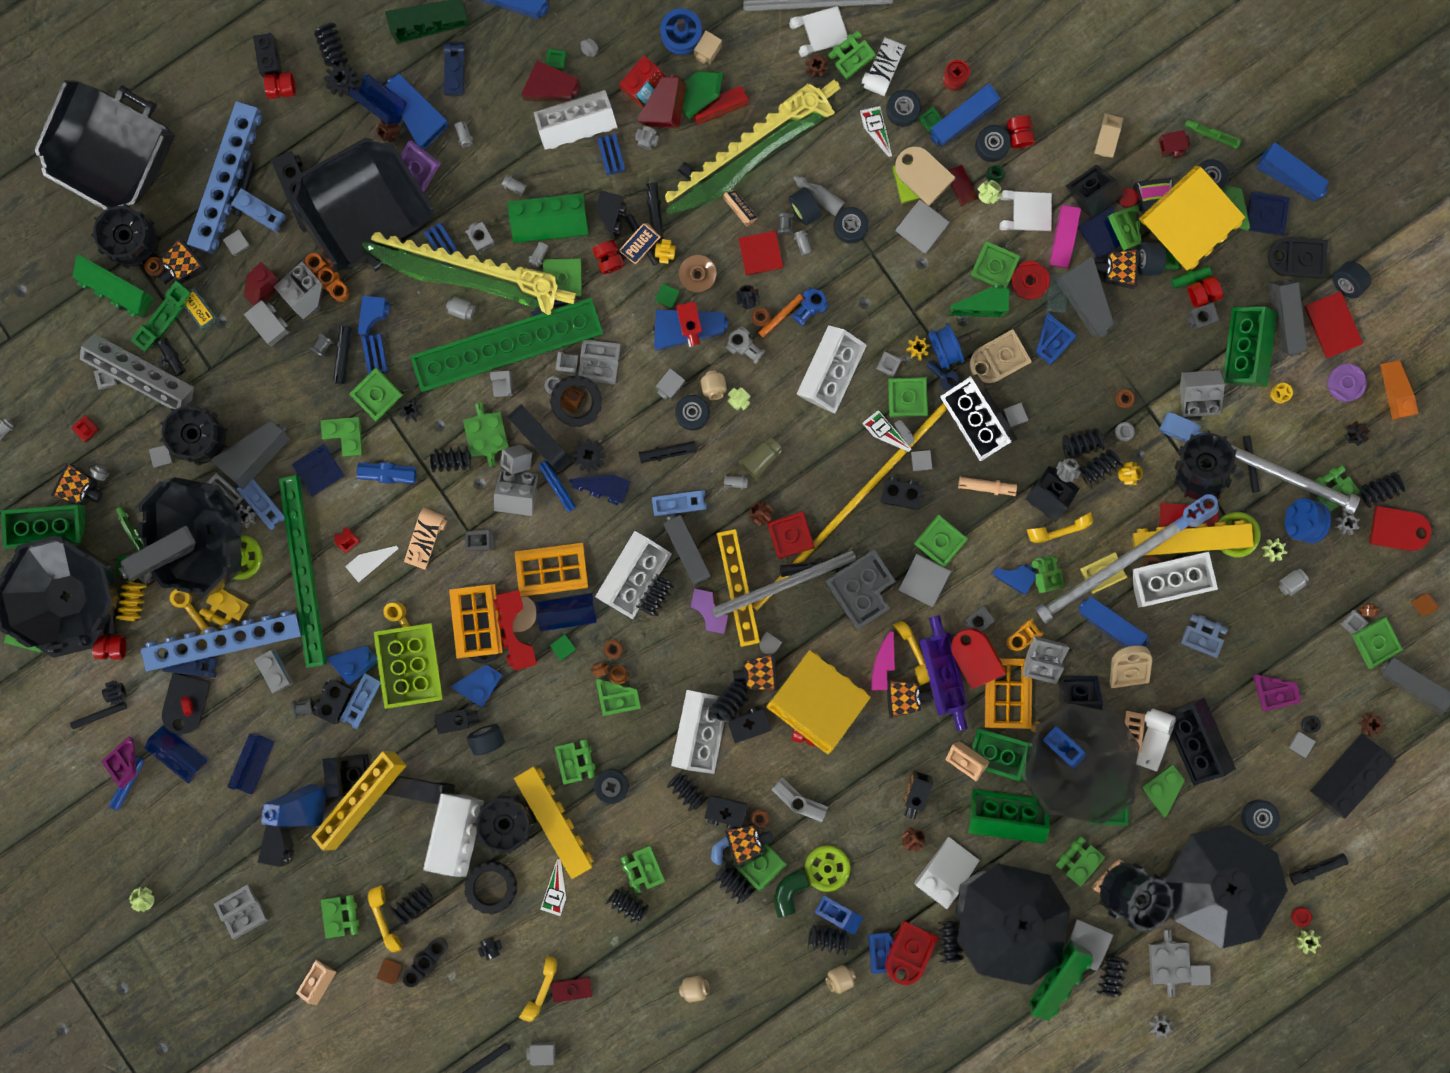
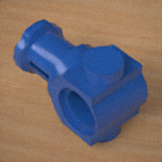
[791,287,830,327]

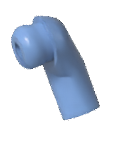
[711,836,729,865]

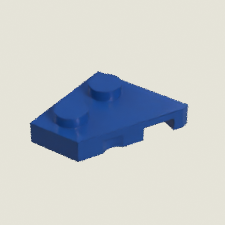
[1036,313,1076,366]
[326,646,378,685]
[451,665,503,707]
[868,932,904,974]

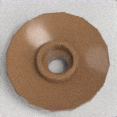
[679,255,717,293]

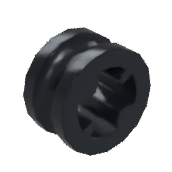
[1301,716,1321,733]

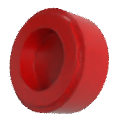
[1118,188,1138,208]
[181,696,193,716]
[1291,907,1312,927]

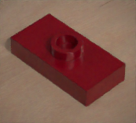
[551,977,592,1003]

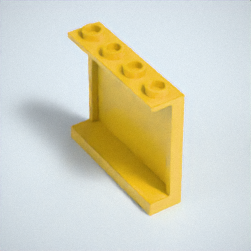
[1139,165,1245,271]
[766,650,871,754]

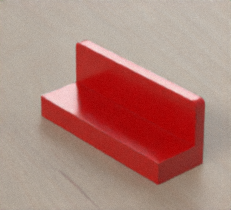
[693,86,749,126]

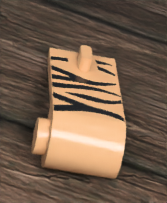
[404,507,448,570]

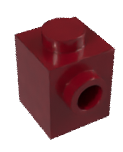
[1158,130,1190,158]

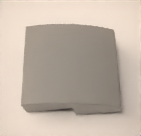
[895,199,950,254]
[578,340,621,385]
[899,553,951,607]
[1022,636,1069,684]
[214,885,268,940]
[1063,919,1113,971]

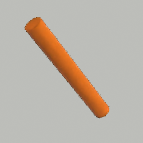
[758,294,804,338]

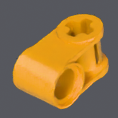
[1006,618,1044,651]

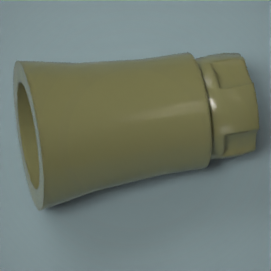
[738,437,782,481]

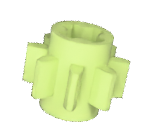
[978,180,1002,204]
[727,387,751,411]
[1262,538,1287,562]
[129,887,154,912]
[1296,929,1321,954]

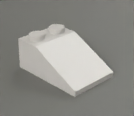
[914,837,980,909]

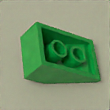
[947,285,1009,318]
[972,728,1038,784]

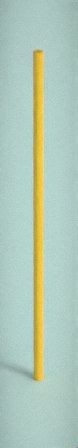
[752,403,947,611]

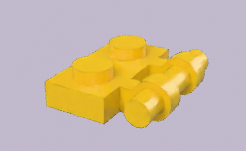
[199,589,250,629]

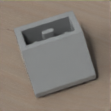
[274,262,322,319]
[1180,370,1225,417]
[494,469,539,516]

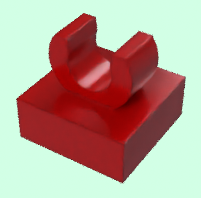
[71,415,100,442]
[333,527,360,553]

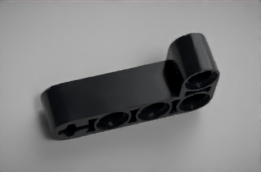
[507,404,573,473]
[383,775,455,804]

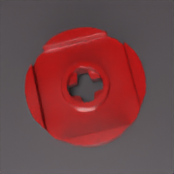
[1011,261,1050,300]

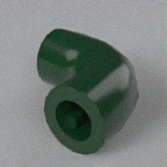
[774,869,809,918]

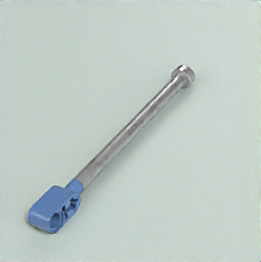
[1159,412,1360,514]
[1035,494,1219,624]

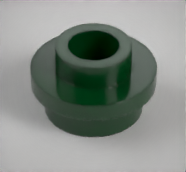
[986,165,1005,183]

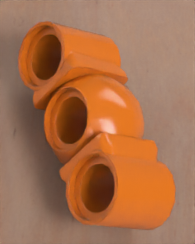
[305,253,350,302]

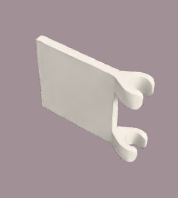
[789,6,847,57]
[999,190,1052,231]

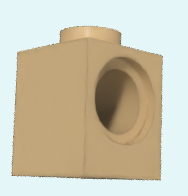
[694,31,722,65]

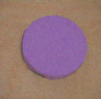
[1327,364,1367,402]

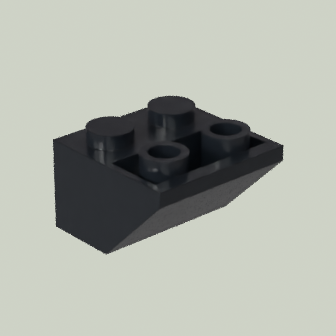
[596,190,627,240]

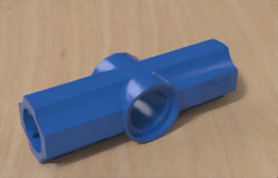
[356,462,417,484]

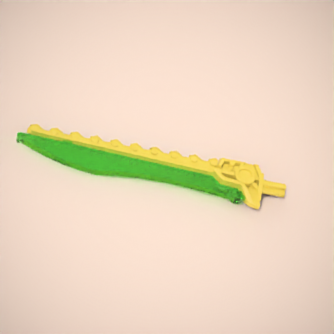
[665,80,841,214]
[362,232,576,315]

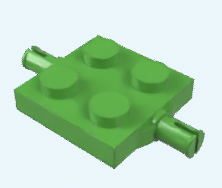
[463,402,509,467]

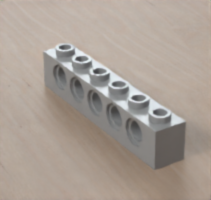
[80,334,194,409]

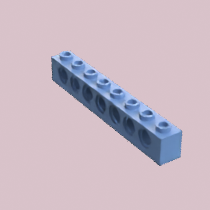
[187,101,262,255]
[141,610,301,671]

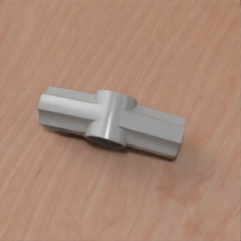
[771,777,828,822]

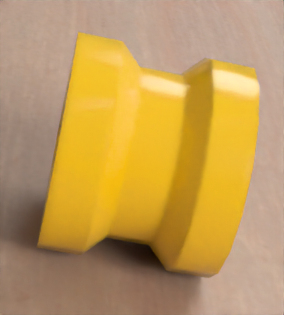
[1270,383,1293,404]

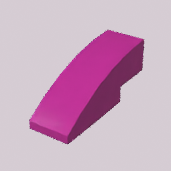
[1049,205,1081,269]
[871,632,895,690]

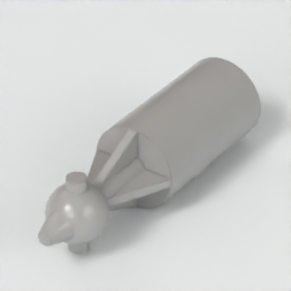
[793,176,845,217]

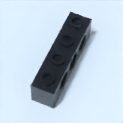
[271,151,307,233]

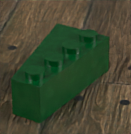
[385,0,469,44]

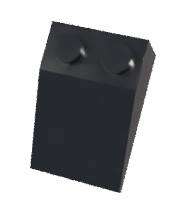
[257,824,294,867]

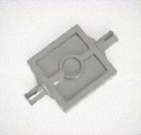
[1149,929,1191,997]

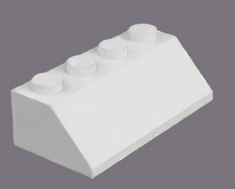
[533,90,617,150]
[797,325,867,413]
[595,531,672,619]
[1133,552,1218,608]
[671,690,725,774]
[423,793,484,877]

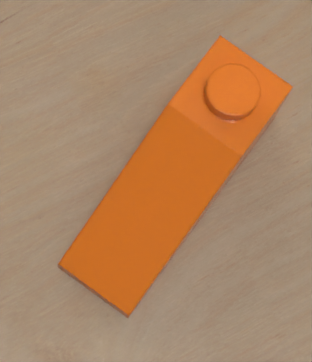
[1380,360,1419,420]

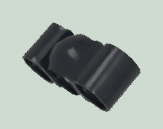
[402,937,448,988]

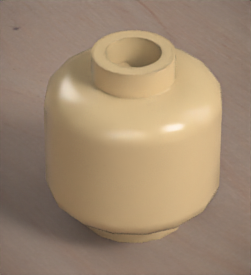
[701,370,727,400]
[826,965,856,994]
[679,976,710,1003]

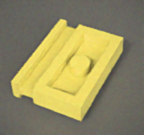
[1080,552,1127,594]

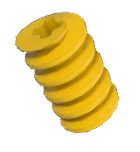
[116,581,147,622]

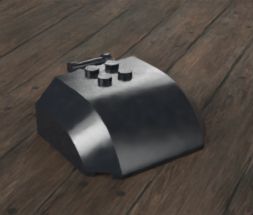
[35,80,175,210]
[292,138,434,273]

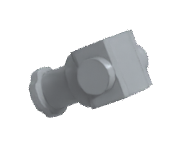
[725,326,765,364]

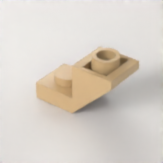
[1095,113,1123,158]

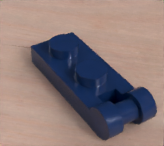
[444,42,465,96]
[162,652,218,678]

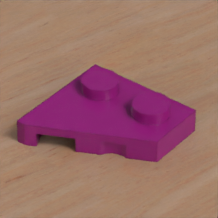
[1253,675,1301,711]
[101,736,137,788]

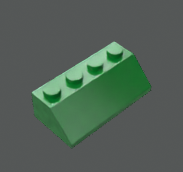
[507,193,589,244]
[72,254,155,318]
[1223,307,1277,387]
[1,505,86,549]
[968,789,1050,844]
[1028,940,1093,1021]

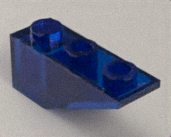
[569,475,632,506]

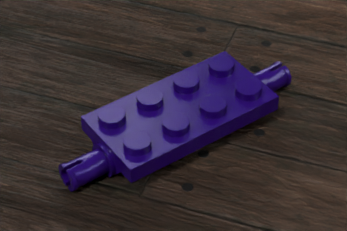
[920,615,968,731]

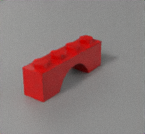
[493,589,537,671]

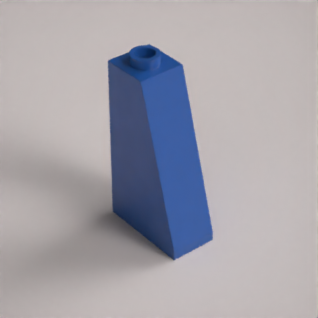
[480,0,549,20]
[385,73,449,150]
[930,84,1001,148]
[1255,142,1329,202]
[654,310,728,351]
[1079,596,1149,648]
[261,784,326,826]

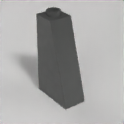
[1056,257,1114,337]
[1268,279,1307,356]
[211,421,290,489]
[663,514,711,586]
[119,526,196,582]
[1381,658,1450,717]

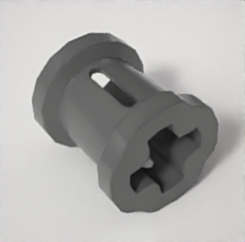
[778,213,794,235]
[309,333,334,358]
[291,698,315,718]

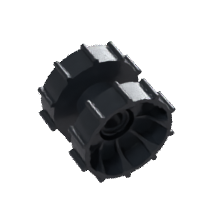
[91,204,161,269]
[160,403,228,466]
[1174,430,1237,500]
[473,794,537,854]
[1098,861,1174,933]

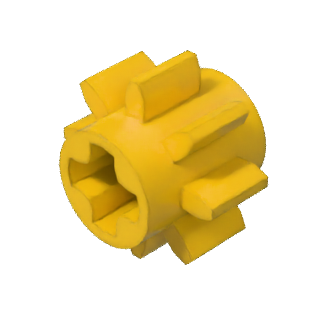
[655,239,676,264]
[906,336,930,360]
[1118,462,1143,485]

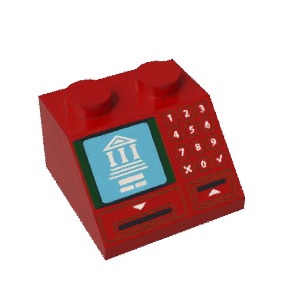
[619,56,667,109]

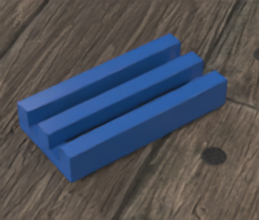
[597,133,625,176]
[424,222,458,265]
[362,334,388,374]

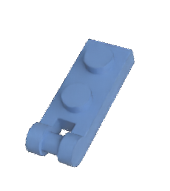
[231,188,287,233]
[237,478,285,530]
[652,490,708,517]
[340,673,381,730]

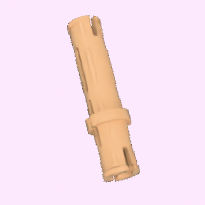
[958,476,1017,496]

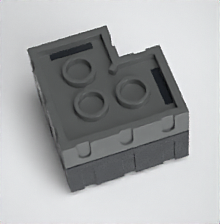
[824,549,896,631]

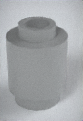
[446,296,476,320]
[1279,569,1309,596]

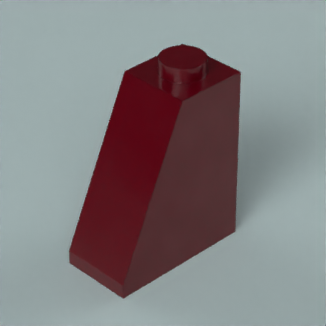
[521,60,581,101]
[637,75,687,128]
[243,262,280,307]

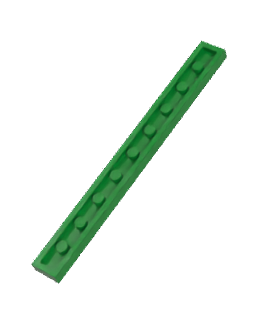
[279,475,327,668]

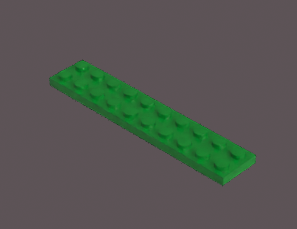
[410,298,604,393]

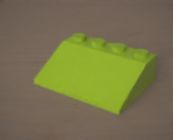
[374,623,443,709]

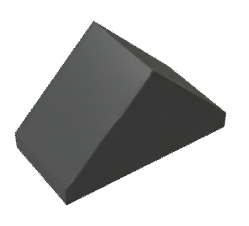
[465,530,495,551]

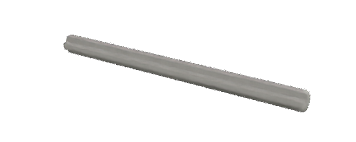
[743,0,893,11]
[712,551,856,617]

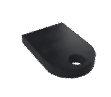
[1268,238,1328,279]
[462,605,503,663]
[162,673,211,734]

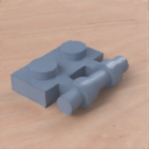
[1180,613,1228,658]

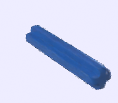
[539,461,576,512]
[109,756,145,810]

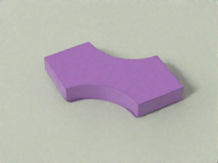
[691,589,728,634]

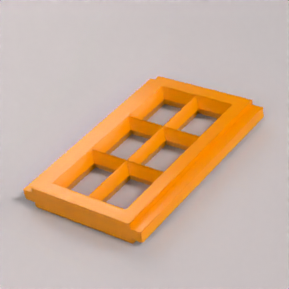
[515,543,588,597]
[449,584,503,659]
[985,658,1032,729]

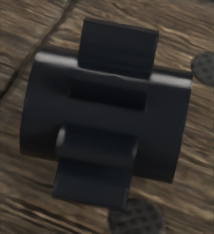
[736,285,760,309]
[399,399,423,422]
[1344,421,1370,446]
[102,680,127,705]
[477,937,503,960]

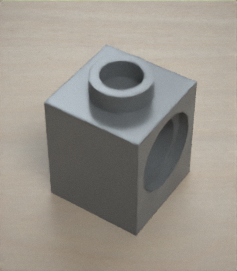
[1187,303,1220,331]
[963,606,995,631]

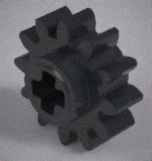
[324,62,359,97]
[572,438,606,473]

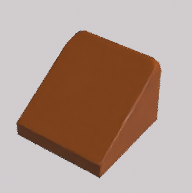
[561,386,586,413]
[1411,593,1439,616]
[376,958,403,985]

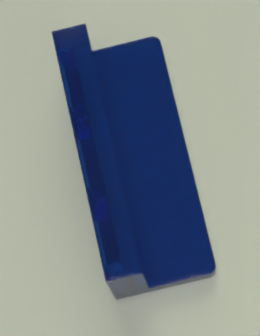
[348,74,407,124]
[535,593,597,631]
[144,725,207,784]
[227,733,275,794]

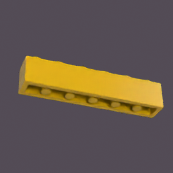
[1132,520,1254,556]
[717,529,760,647]
[311,751,407,850]
[514,766,594,879]

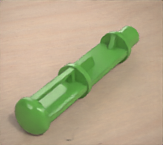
[1184,119,1241,149]
[116,506,143,552]

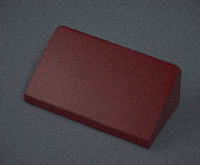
[948,165,979,207]

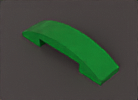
[131,281,191,352]

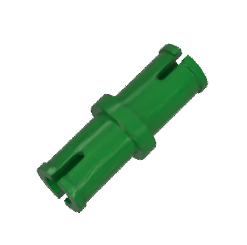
[1171,265,1212,289]

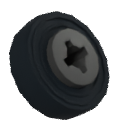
[594,769,629,804]

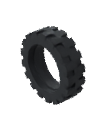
[550,375,602,427]
[464,861,517,914]

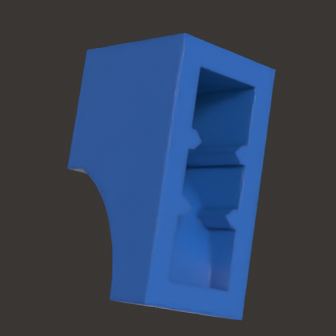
[358,296,391,337]
[991,564,1036,595]
[1043,726,1087,770]
[815,896,863,934]

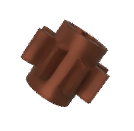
[805,54,828,79]
[377,118,400,143]
[749,501,773,526]
[1358,713,1385,737]
[902,827,926,853]

